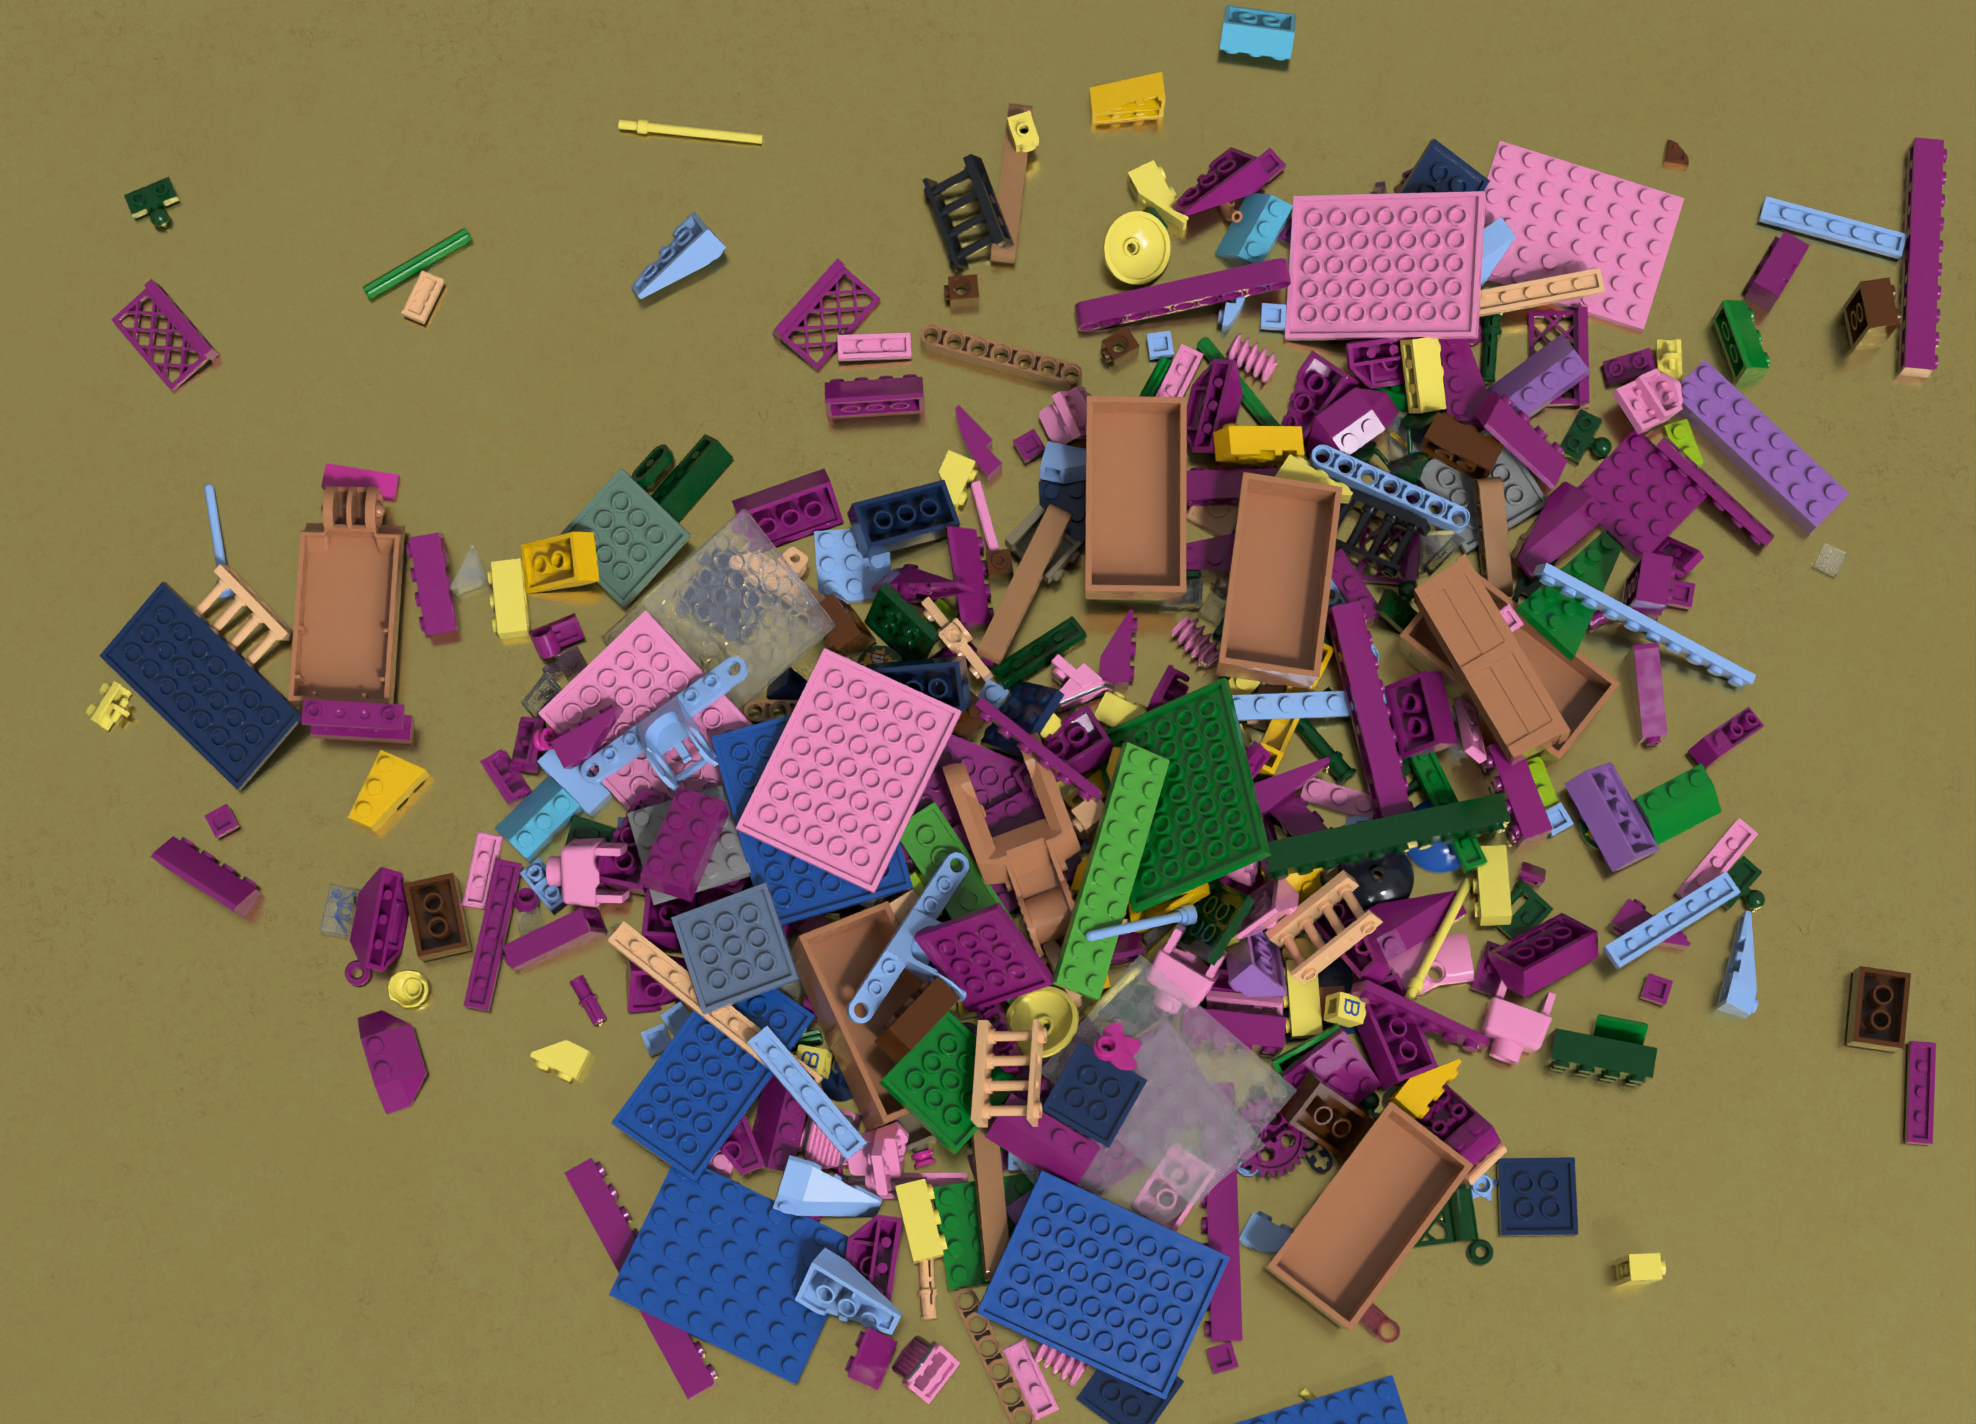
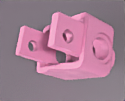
[546,838,629,907]
[1146,924,1228,1014]
[1480,978,1556,1065]

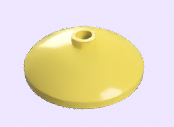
[1102,211,1171,285]
[1006,986,1079,1058]

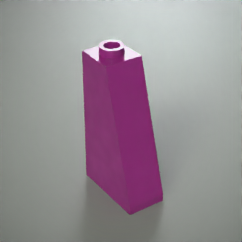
[1625,642,1667,746]
[502,908,608,970]

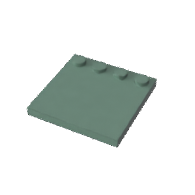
[560,468,692,608]

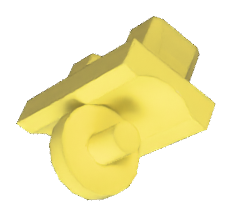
[1655,339,1683,382]
[86,681,132,731]

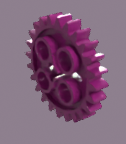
[1227,1094,1310,1179]

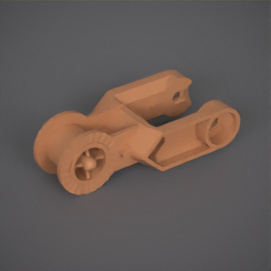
[942,731,1081,957]

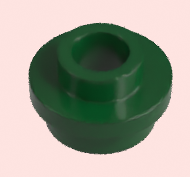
[1467,1239,1493,1265]

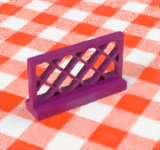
[772,258,881,371]
[111,279,219,392]
[1529,307,1590,408]
[1358,485,1424,587]

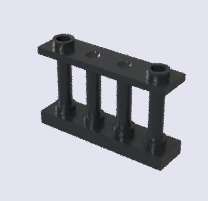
[923,154,1014,270]
[1335,486,1431,579]

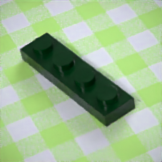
[990,616,1087,690]

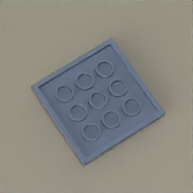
[671,882,800,1015]

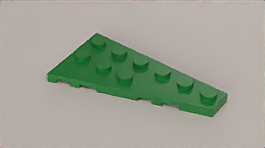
[1516,531,1622,661]

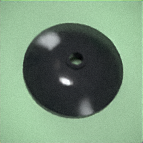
[1339,852,1414,910]

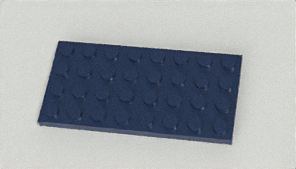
[100,582,302,790]

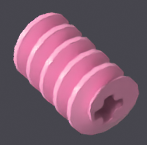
[1225,333,1280,383]
[1171,615,1220,669]
[1033,1343,1088,1386]

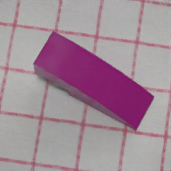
[955,405,1002,483]

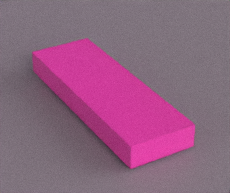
[321,463,399,500]

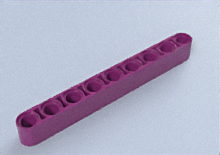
[1074,258,1291,331]

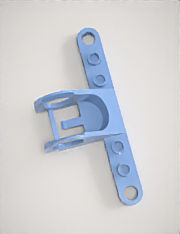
[581,656,749,791]
[846,852,969,1024]

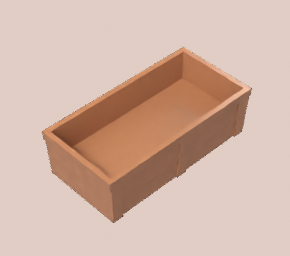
[1085,396,1187,601]
[1215,472,1343,689]
[1414,554,1571,766]
[1399,572,1620,767]
[791,901,924,1131]
[1264,1102,1474,1332]

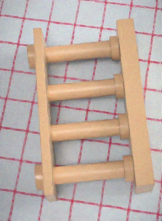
[190,564,293,666]
[1265,870,1383,985]
[971,1019,1047,1127]

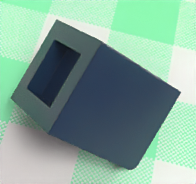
[766,667,808,700]

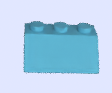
[1219,5,1296,60]
[1215,193,1293,267]
[494,776,583,863]

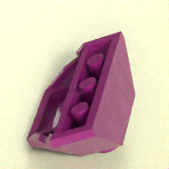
[1346,338,1439,389]
[1187,359,1243,453]
[1306,387,1399,463]
[350,867,409,972]
[358,1010,427,1114]
[845,1214,903,1302]

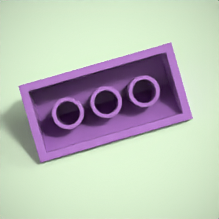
[1487,334,1591,418]
[1565,762,1660,872]
[1225,929,1287,997]

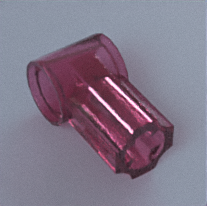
[1359,1303,1400,1344]

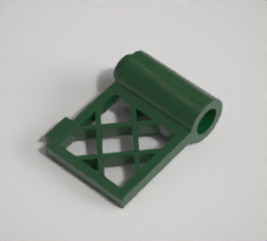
[1413,1183,1479,1248]

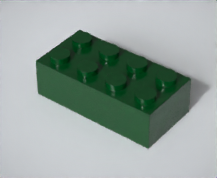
[1544,1028,1658,1087]

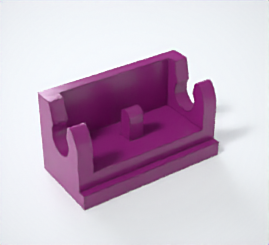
[1146,664,1190,712]
[510,717,547,773]
[480,749,532,807]

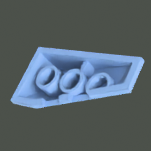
[631,211,726,299]
[1716,910,1759,1019]
[773,1155,882,1217]
[795,1248,903,1335]

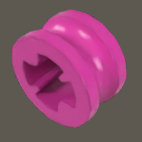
[533,727,557,751]
[911,1149,936,1168]

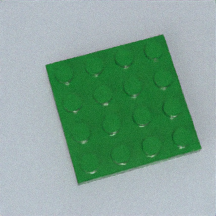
[879,1011,1019,1155]
[933,1172,1035,1290]

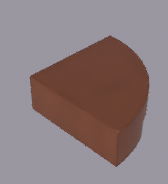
[1663,139,1689,168]

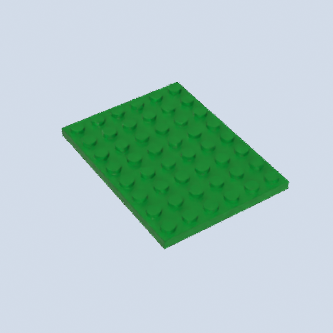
[1100,677,1271,913]

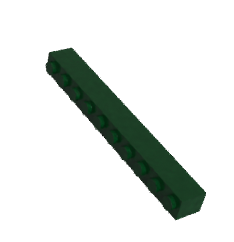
[1260,793,1511,881]

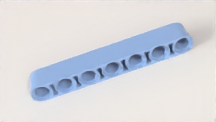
[1310,445,1470,534]

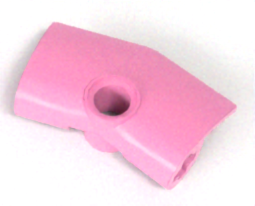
[1387,933,1474,998]

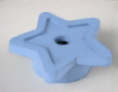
[1468,1172,1498,1201]

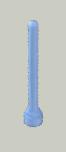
[204,484,235,598]
[1086,904,1197,941]

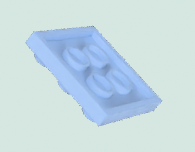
[814,528,891,603]

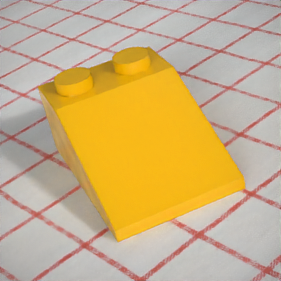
[521,532,599,594]

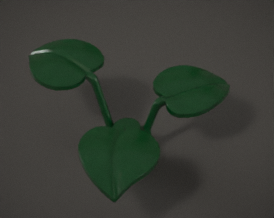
[1350,410,1441,484]

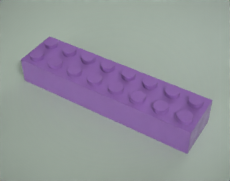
[1679,359,1850,535]

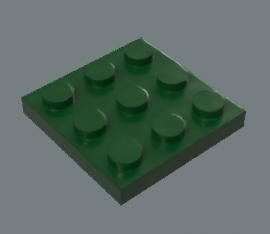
[864,583,939,661]
[1176,879,1255,966]

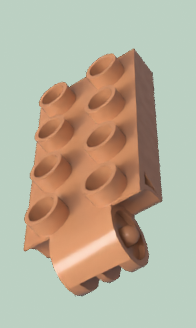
[288,486,405,707]

